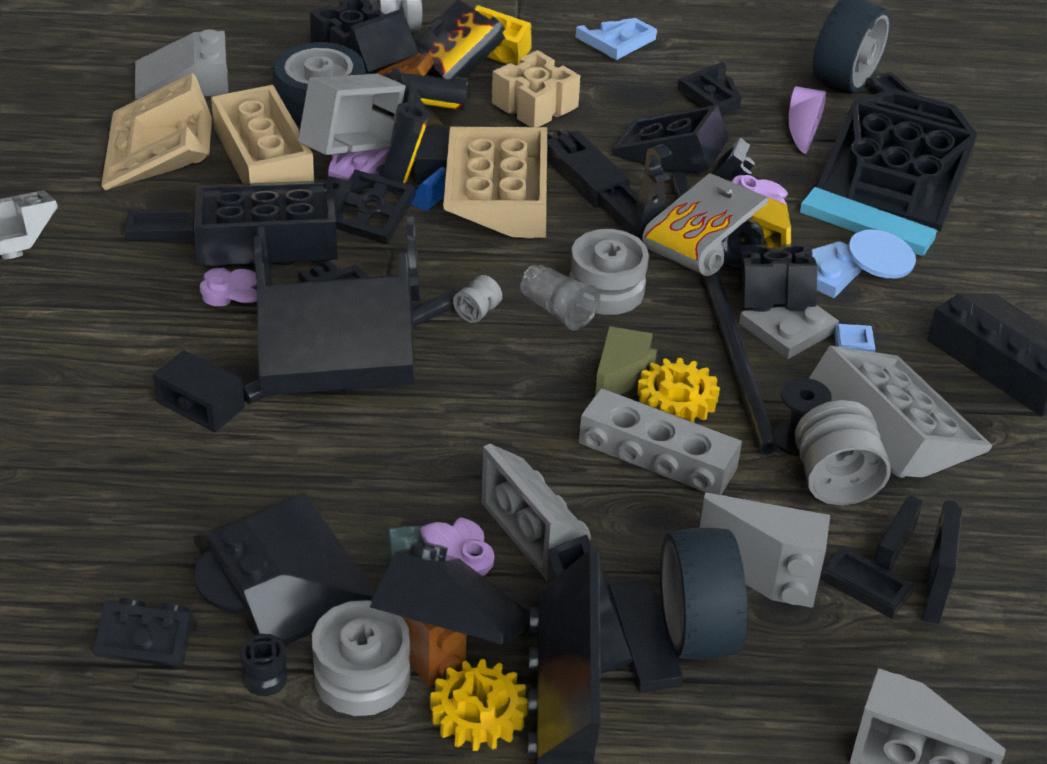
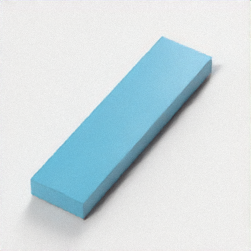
[800,187,937,256]

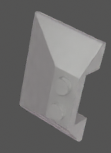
[0,190,57,259]

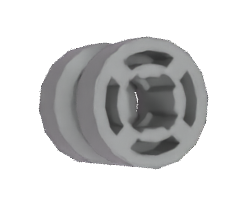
[453,275,502,323]

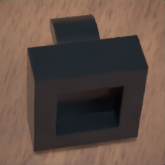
[714,138,755,180]

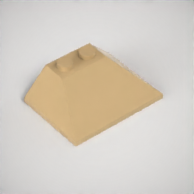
[101,72,212,190]

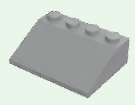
[809,346,993,478]

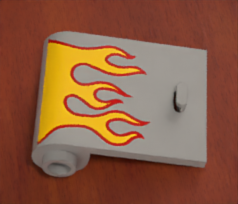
[643,173,768,276]

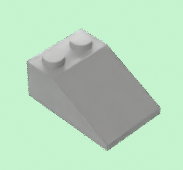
[135,29,229,100]
[699,492,830,608]
[850,668,1006,764]

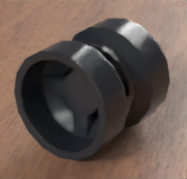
[240,634,288,696]

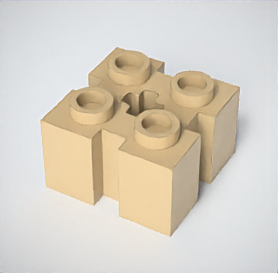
[492,50,580,127]

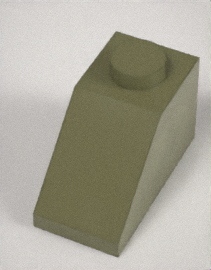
[595,326,658,396]

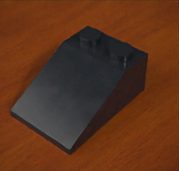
[612,105,729,173]

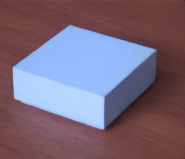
[834,324,875,352]

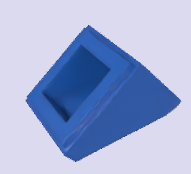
[411,167,446,211]

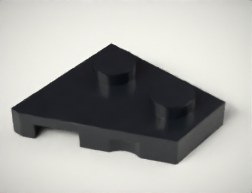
[678,62,742,116]

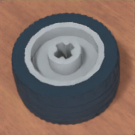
[272,42,366,125]

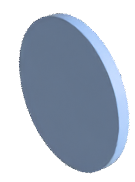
[848,230,916,278]

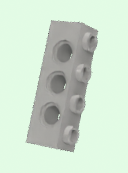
[579,388,742,495]

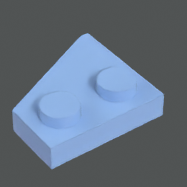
[576,18,657,60]

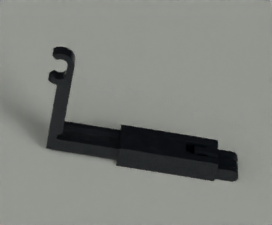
[547,129,672,240]

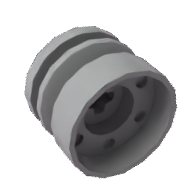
[795,400,891,506]

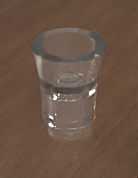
[520,265,600,331]

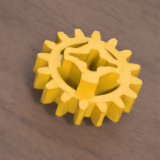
[637,358,720,423]
[430,659,528,751]

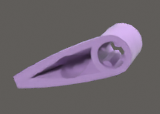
[789,86,826,154]

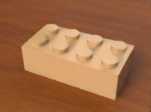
[211,85,314,184]

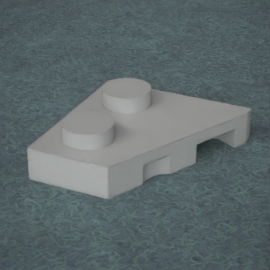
[739,305,839,360]

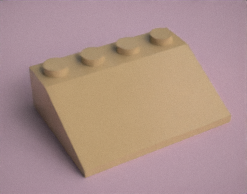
[444,127,547,239]

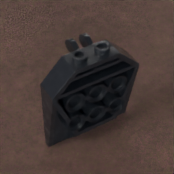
[817,89,977,232]

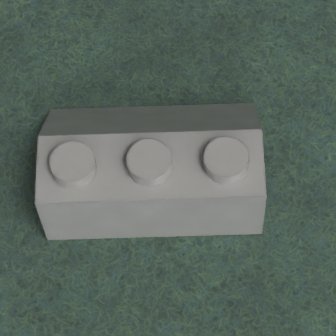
[481,444,591,581]

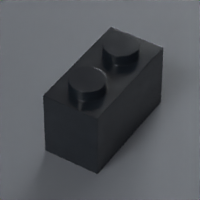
[153,350,245,433]

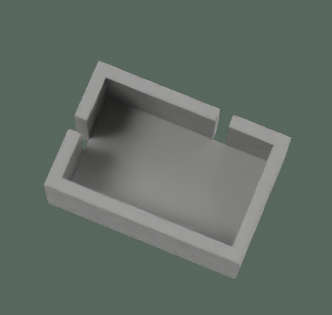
[298,74,406,155]

